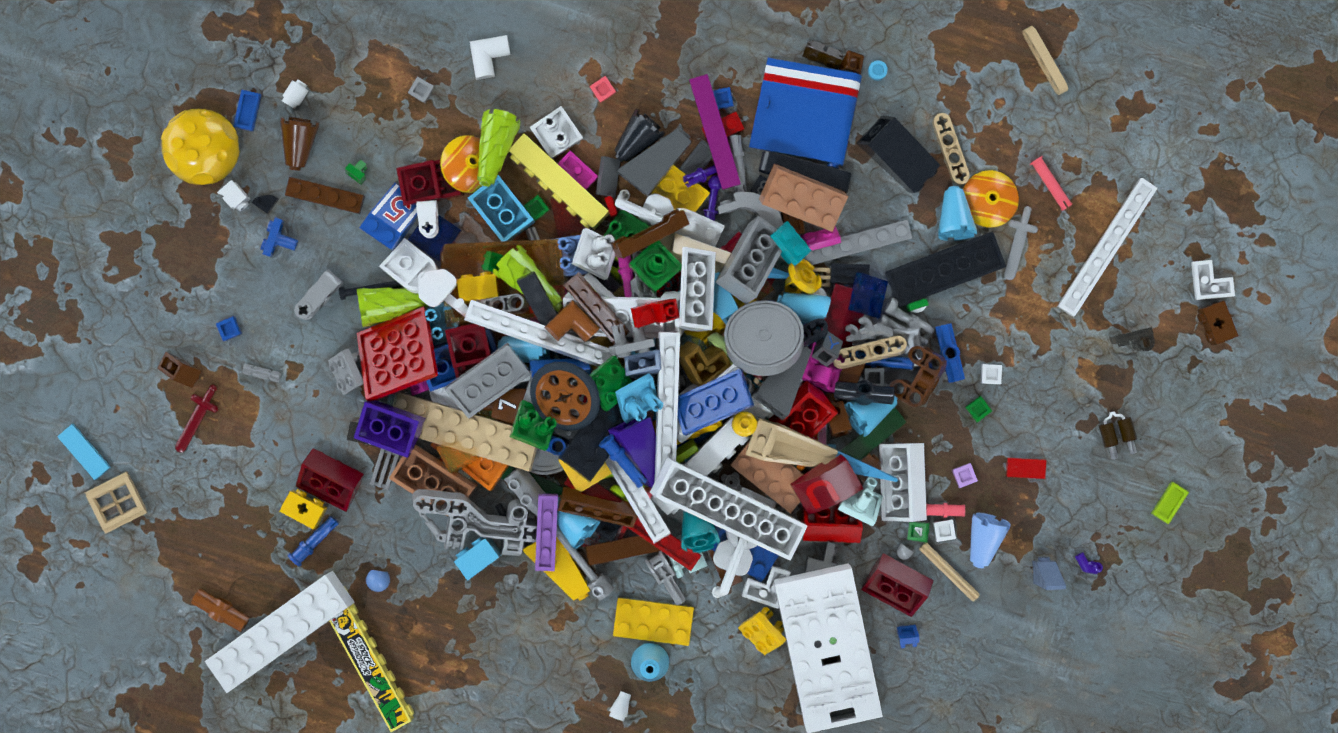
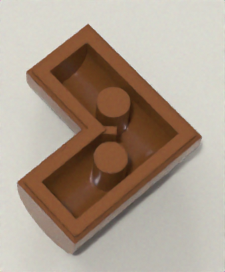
[544,300,600,342]

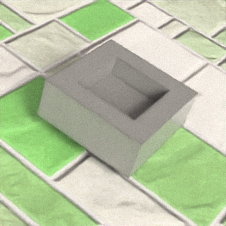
[408,76,435,103]

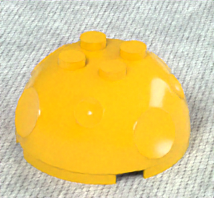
[161,109,240,185]

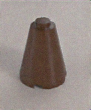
[280,117,320,171]

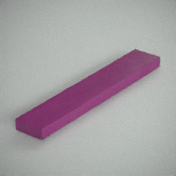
[689,74,741,190]

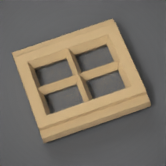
[85,472,148,534]

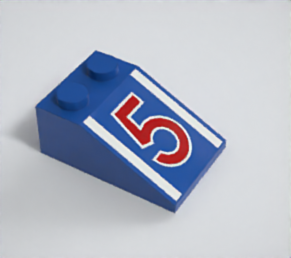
[359,183,418,250]

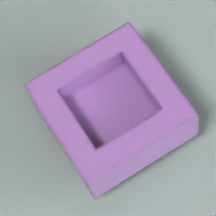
[952,463,978,488]

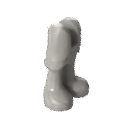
[877,297,934,346]

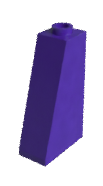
[608,416,656,488]

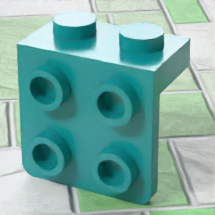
[770,221,812,266]

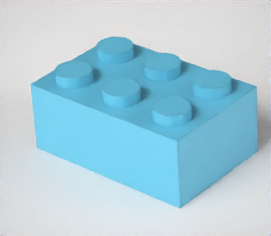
[468,175,535,245]

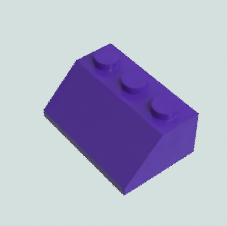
[354,400,425,458]

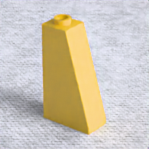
[523,537,591,601]

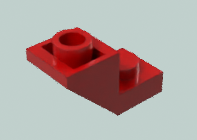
[631,298,680,328]

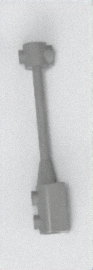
[504,468,614,601]

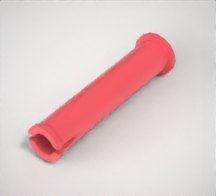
[1030,156,1072,211]

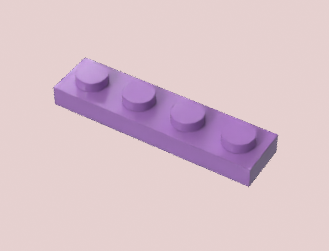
[535,494,558,571]

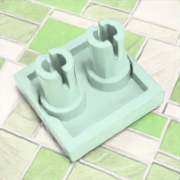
[838,477,883,526]

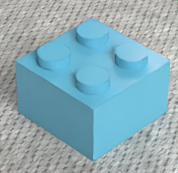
[454,537,501,581]

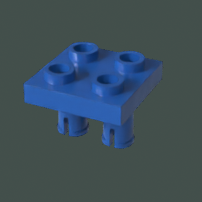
[260,218,298,257]

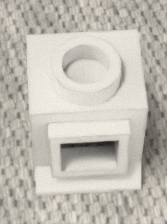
[217,180,251,211]

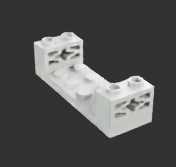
[563,291,685,338]

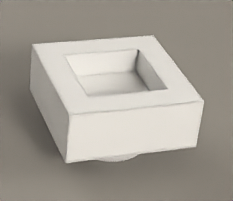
[981,364,1002,384]
[933,519,956,542]

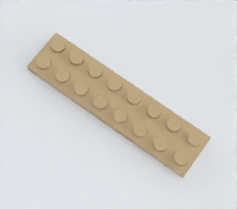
[393,392,537,471]

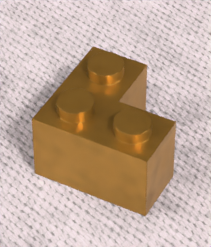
[679,341,731,386]

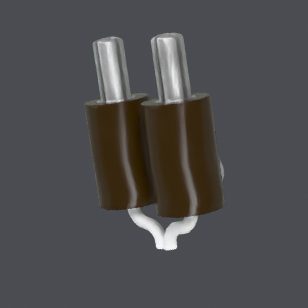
[1098,411,1137,459]

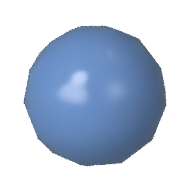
[366,570,390,592]

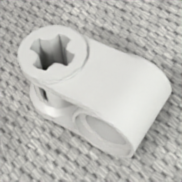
[417,200,439,239]

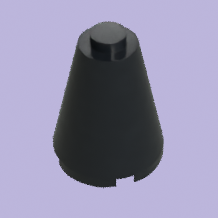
[614,108,666,163]

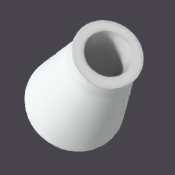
[609,691,631,721]

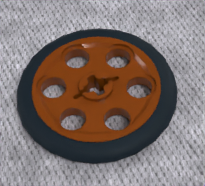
[530,362,600,430]

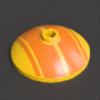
[440,135,482,193]
[963,170,1019,228]

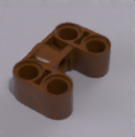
[890,345,947,407]

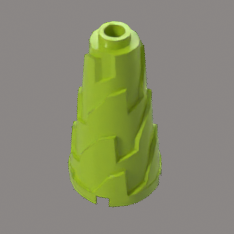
[477,109,521,187]
[493,245,563,312]
[357,288,429,327]

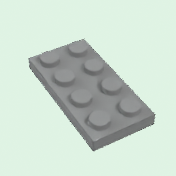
[445,343,531,419]

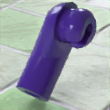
[1075,552,1103,574]

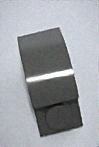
[804,542,839,573]

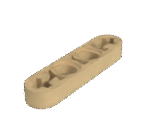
[1022,26,1068,95]
[932,113,970,185]
[833,336,907,369]

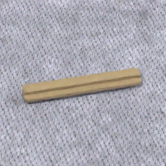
[920,542,980,601]

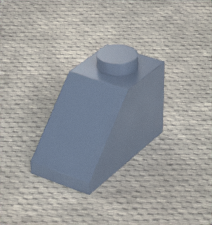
[624,349,661,379]

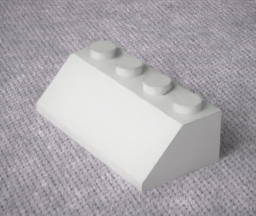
[679,247,716,332]
[879,443,927,522]

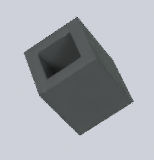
[812,331,843,367]

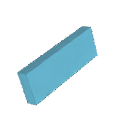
[57,424,111,480]

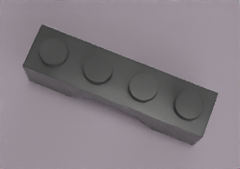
[862,366,943,387]

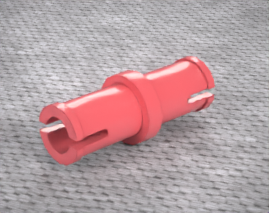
[926,503,965,518]

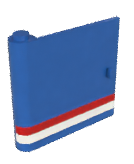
[749,58,862,169]

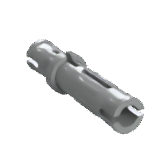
[729,135,747,193]

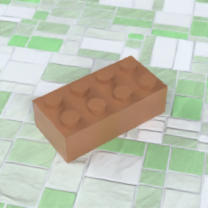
[759,164,848,232]
[730,438,804,514]
[389,444,478,516]

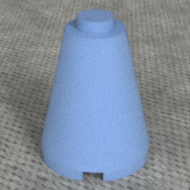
[970,513,1011,568]

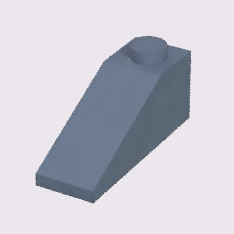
[1032,557,1066,590]

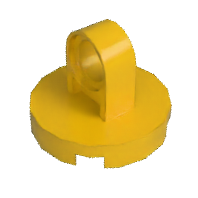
[785,259,822,294]

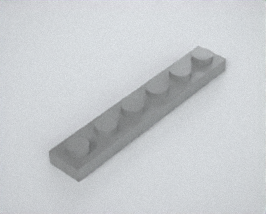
[803,220,912,265]

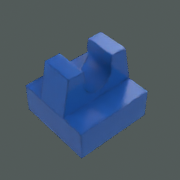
[897,625,919,649]

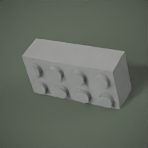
[715,216,782,304]

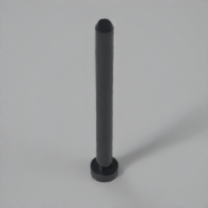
[339,281,403,300]

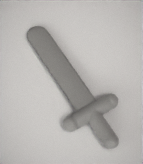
[1004,206,1038,280]

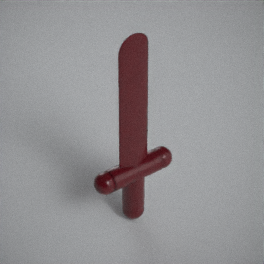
[175,385,218,453]

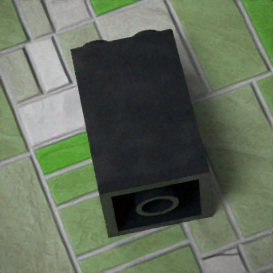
[856,116,941,193]

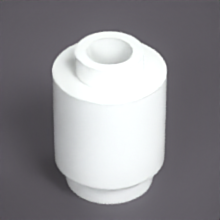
[282,79,308,109]

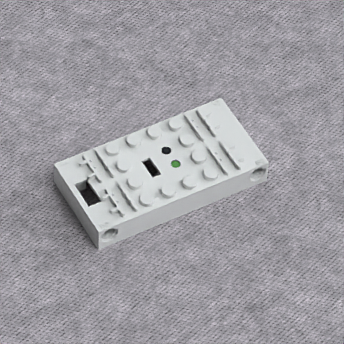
[773,563,883,733]

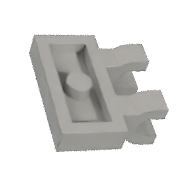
[845,317,893,346]

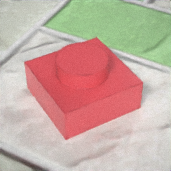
[590,76,616,103]

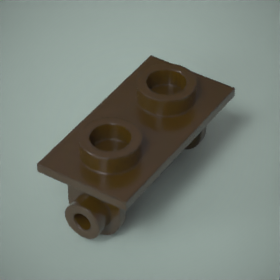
[802,40,844,70]

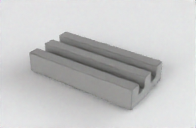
[370,448,400,490]

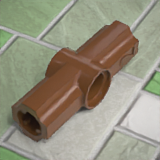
[191,588,250,632]

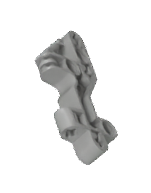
[412,489,537,556]

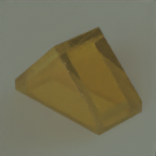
[437,445,479,473]

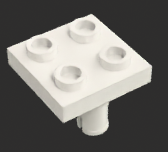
[530,106,583,159]
[572,228,615,280]

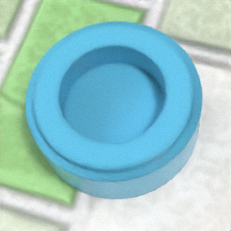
[868,60,888,81]

